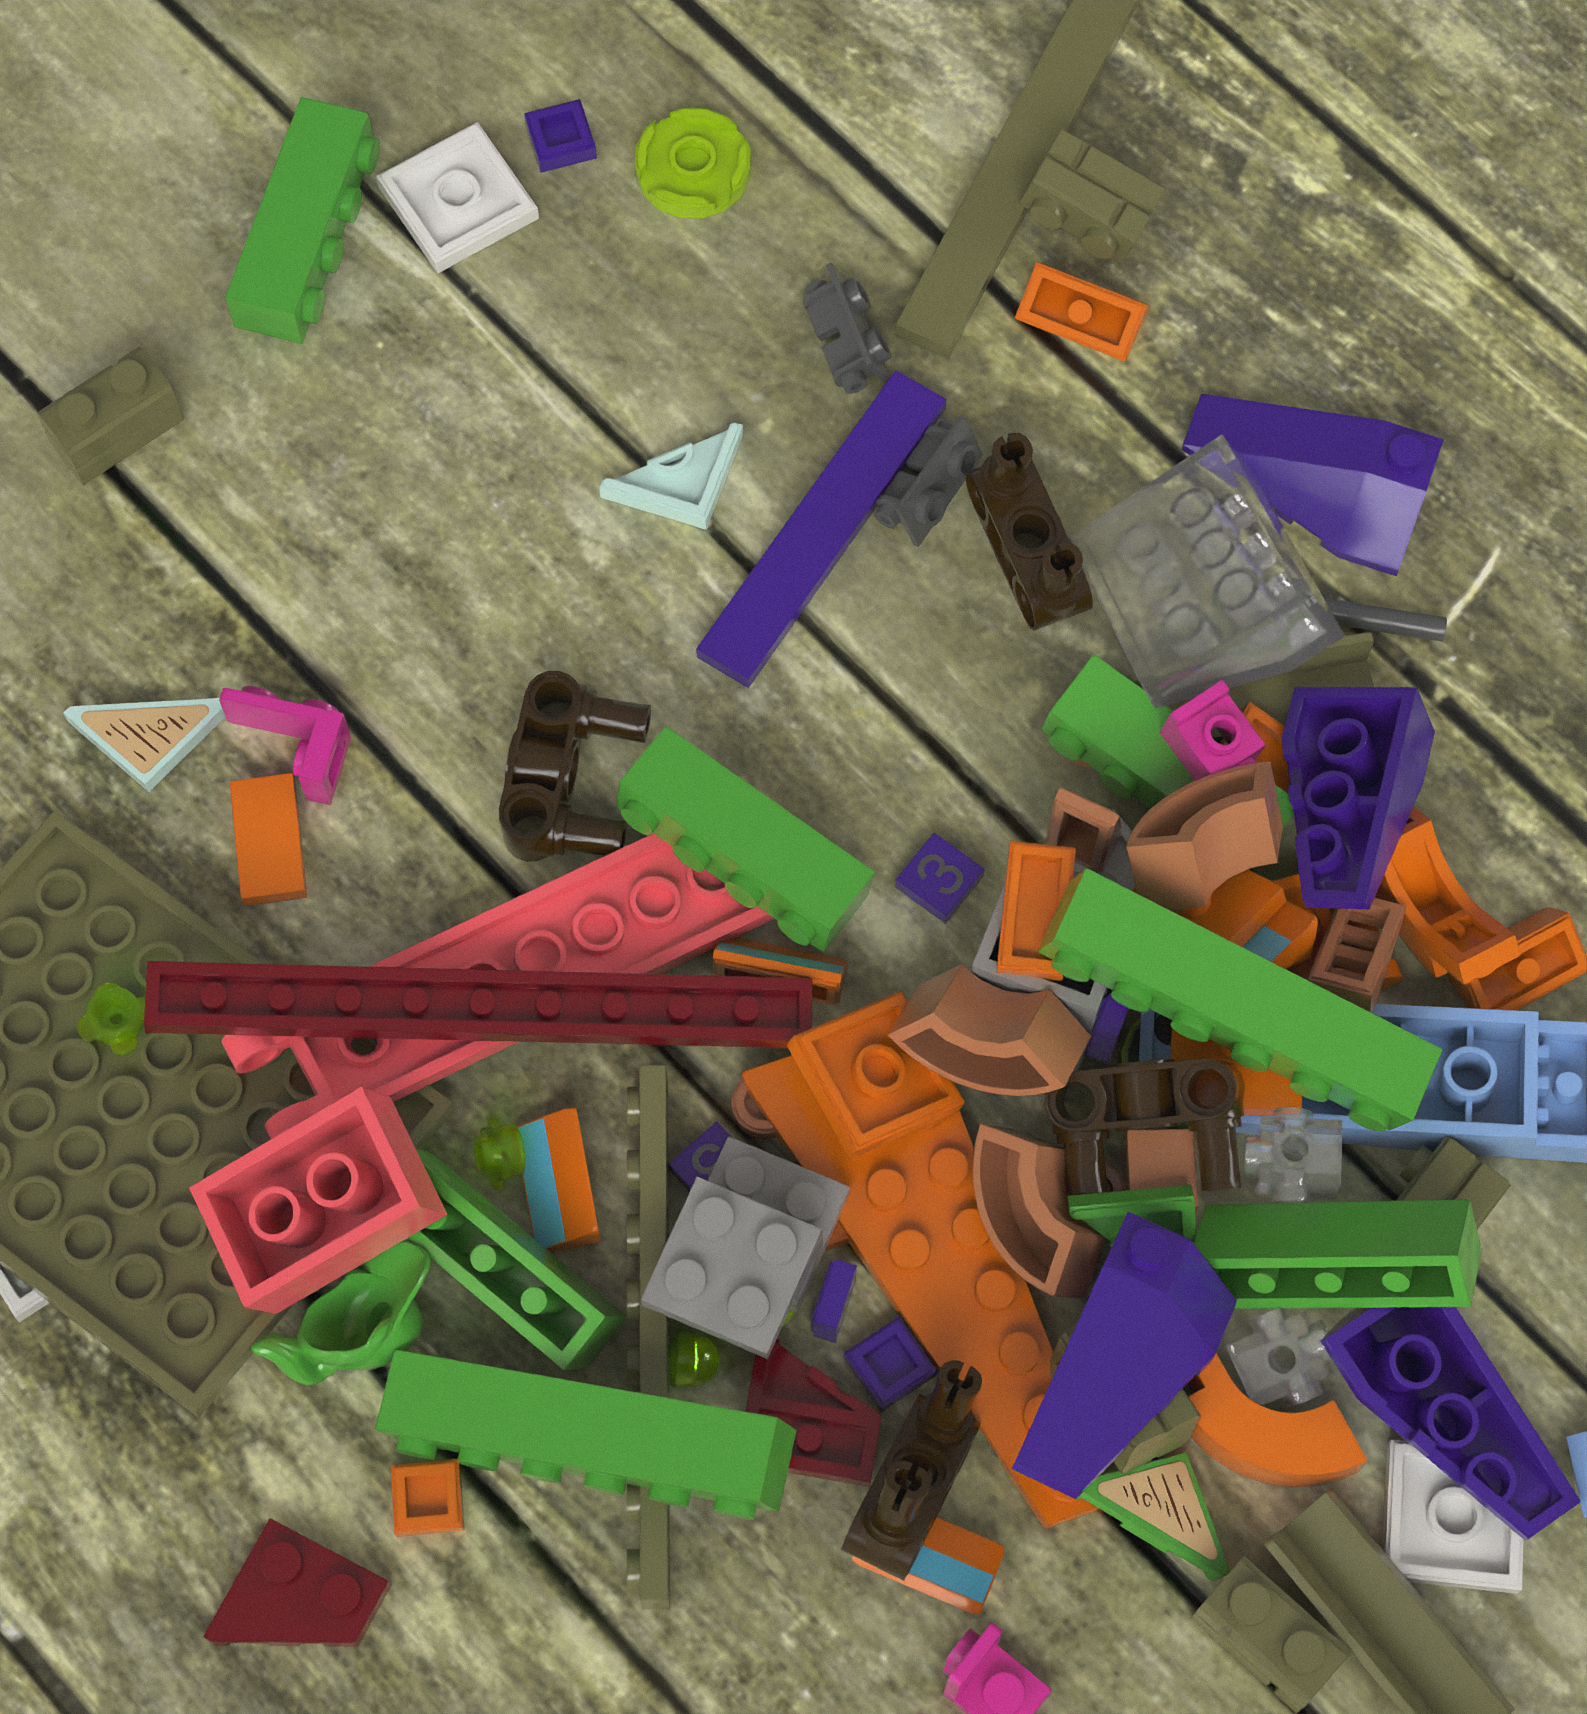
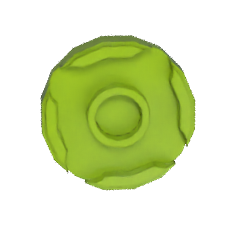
[635,108,751,219]

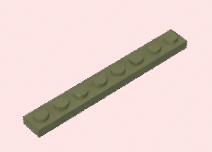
[627,1065,670,1610]

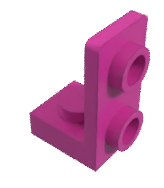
[219,686,351,805]
[942,1622,1052,1714]

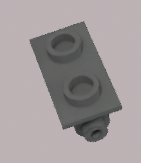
[803,263,892,394]
[875,416,983,547]

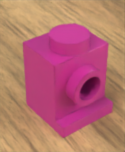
[1159,679,1266,781]

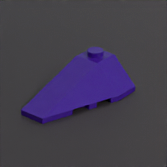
[1182,394,1444,576]
[1282,687,1435,910]
[1012,1212,1237,1499]
[1320,1307,1581,1539]

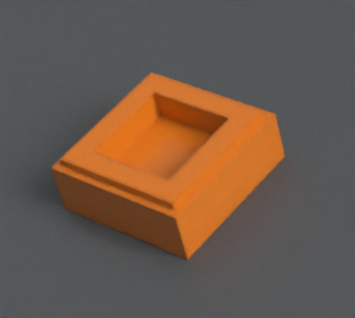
[391,1459,465,1537]

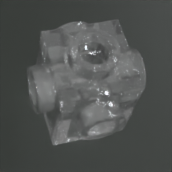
[1243,1107,1342,1203]
[1226,1307,1334,1409]

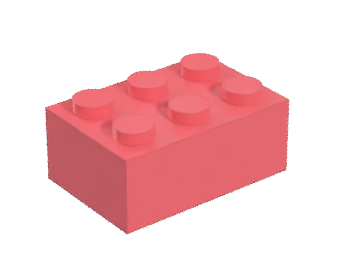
[189,1086,448,1314]

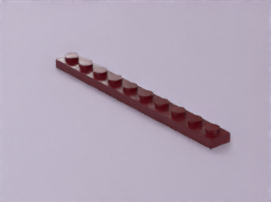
[144,961,813,1048]

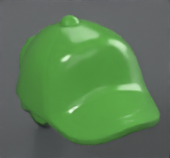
[251,1241,431,1385]

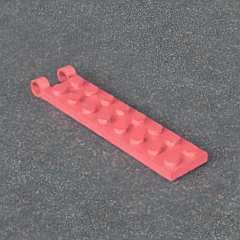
[221,833,775,1139]

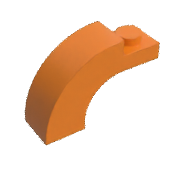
[1375,806,1520,985]
[1183,1353,1368,1487]

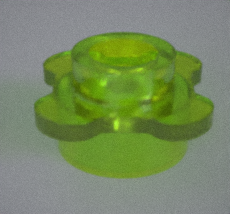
[77,982,145,1056]
[474,1116,525,1190]

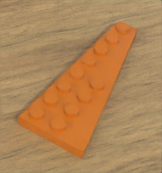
[741,1055,1101,1529]

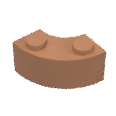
[1126,761,1283,912]
[888,964,1091,1096]
[973,1123,1105,1298]

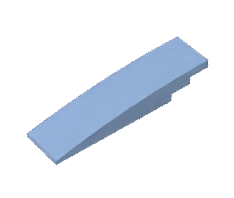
[1139,1004,1587,1163]

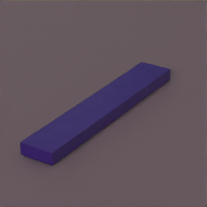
[696,370,947,688]

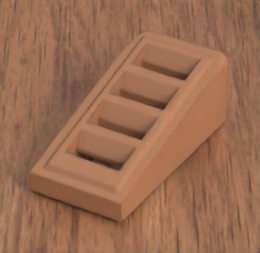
[1045,788,1122,873]
[1307,898,1406,1013]

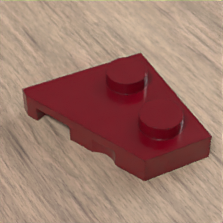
[745,1339,882,1487]
[203,1518,392,1647]

